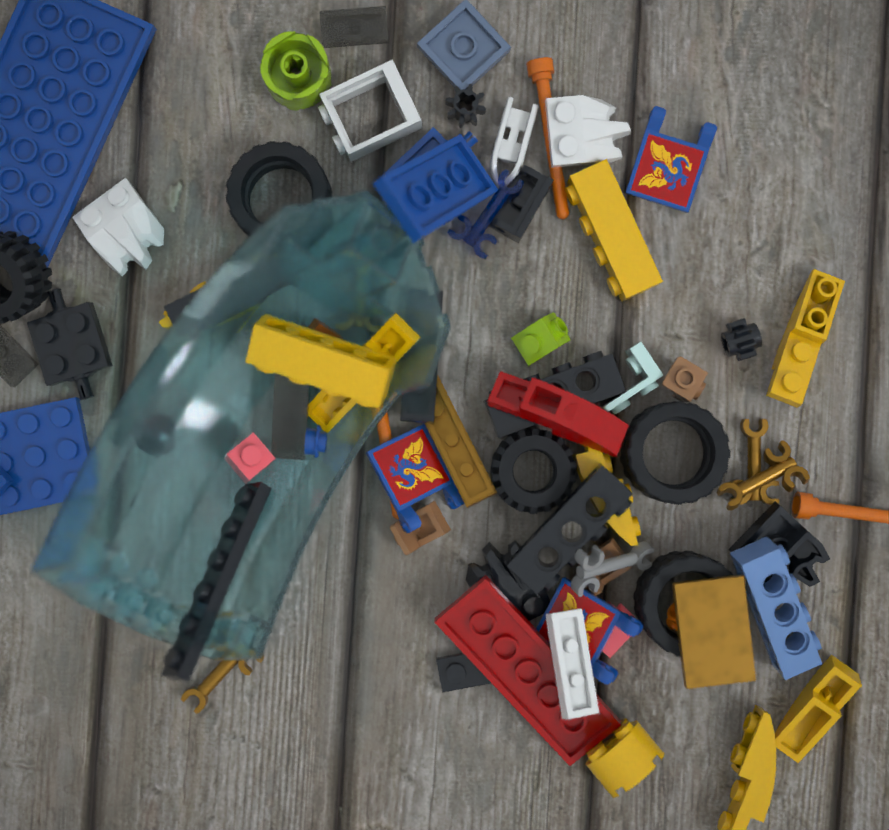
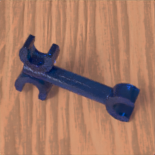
[448,169,524,259]

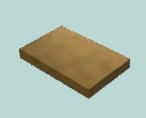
[672,575,756,689]

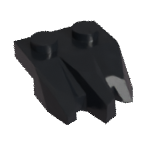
[728,501,830,587]
[466,540,550,621]

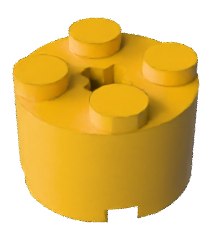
[586,718,665,798]

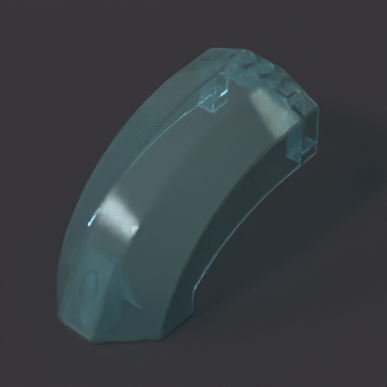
[30,191,451,661]

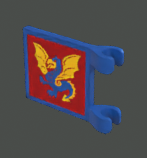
[625,106,717,213]
[366,424,465,533]
[536,577,644,685]

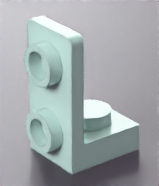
[600,342,663,415]

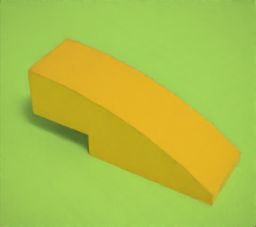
[775,654,862,763]

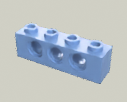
[730,536,822,680]

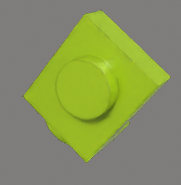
[511,312,570,366]

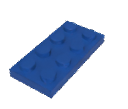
[373,134,498,243]

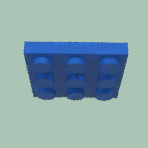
[0,397,99,515]

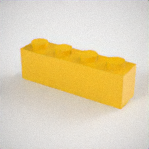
[565,159,663,302]
[245,314,398,408]

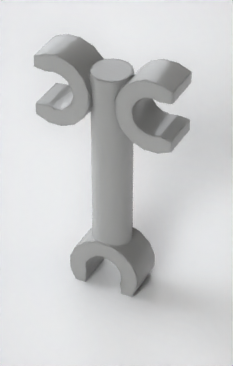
[571,541,655,597]

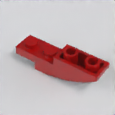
[487,371,629,458]

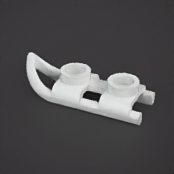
[490,97,538,188]

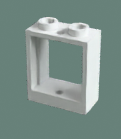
[318,59,422,162]

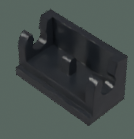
[487,165,554,243]

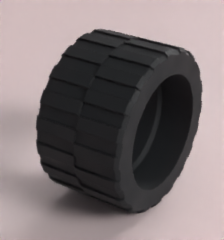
[226,141,334,251]
[620,401,731,505]
[633,550,734,658]

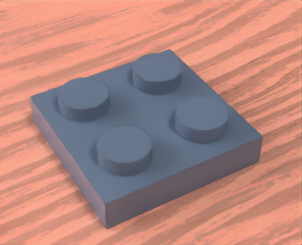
[417,0,511,90]

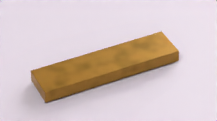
[425,374,497,508]

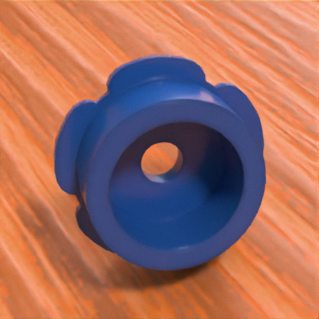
[304,425,327,458]

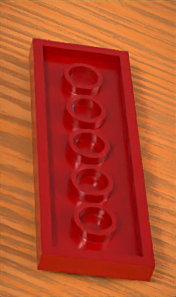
[434,575,621,766]

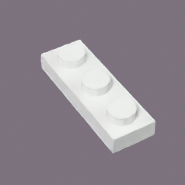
[545,609,599,719]

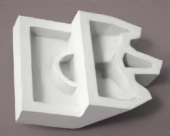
[545,95,631,168]
[72,178,164,276]

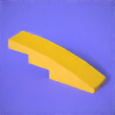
[303,313,421,433]

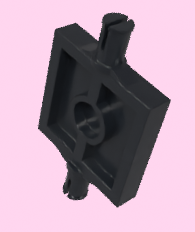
[27,288,113,400]

